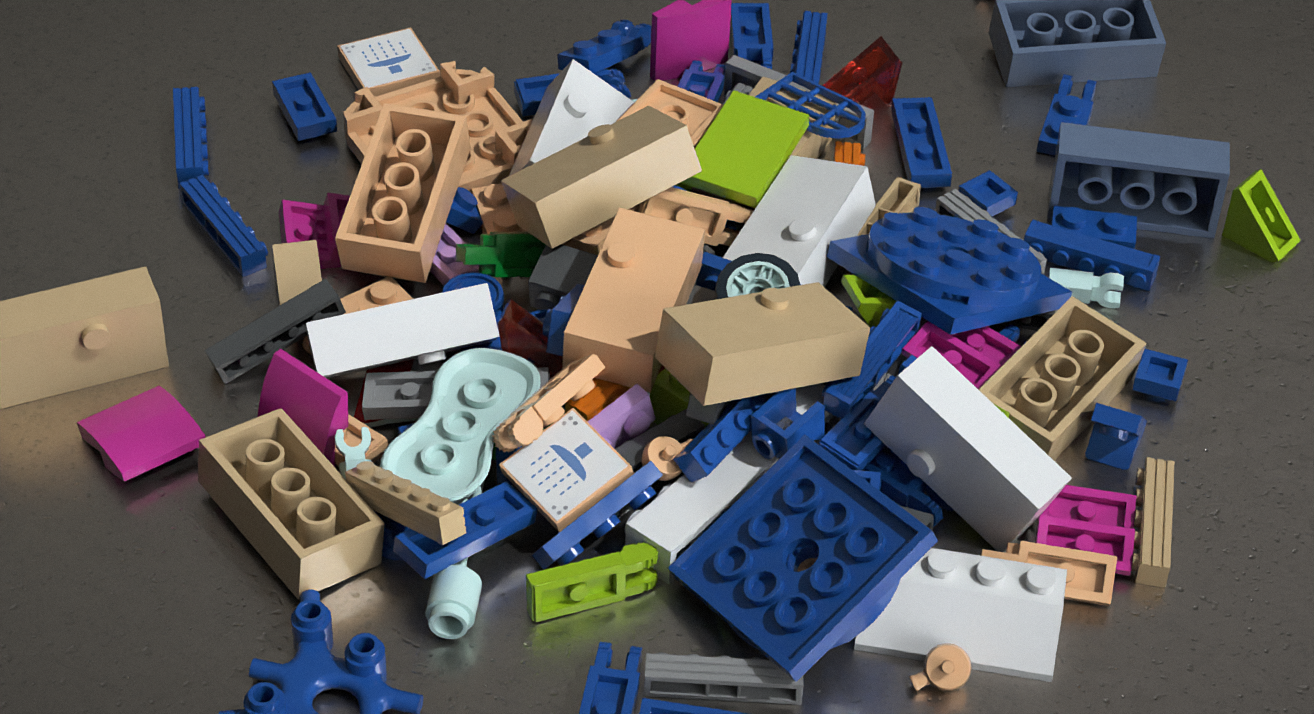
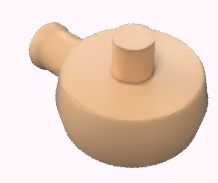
[642,436,693,481]
[909,643,971,691]

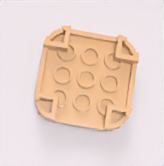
[343,61,533,192]

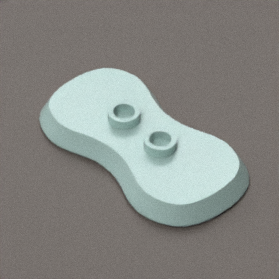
[380,348,541,504]

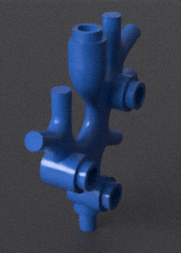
[219,590,423,714]

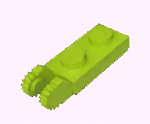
[526,542,658,623]

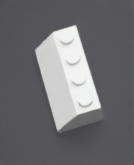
[854,548,1067,682]

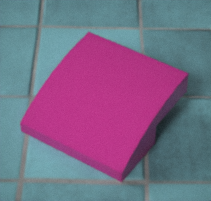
[650,0,732,81]
[278,192,350,269]
[901,321,1021,390]
[257,349,348,468]
[77,386,206,482]
[1035,485,1137,576]

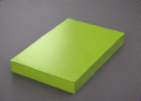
[680,90,809,208]

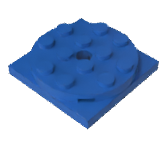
[827,207,1072,335]
[668,435,938,682]

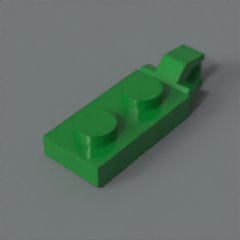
[455,232,546,277]

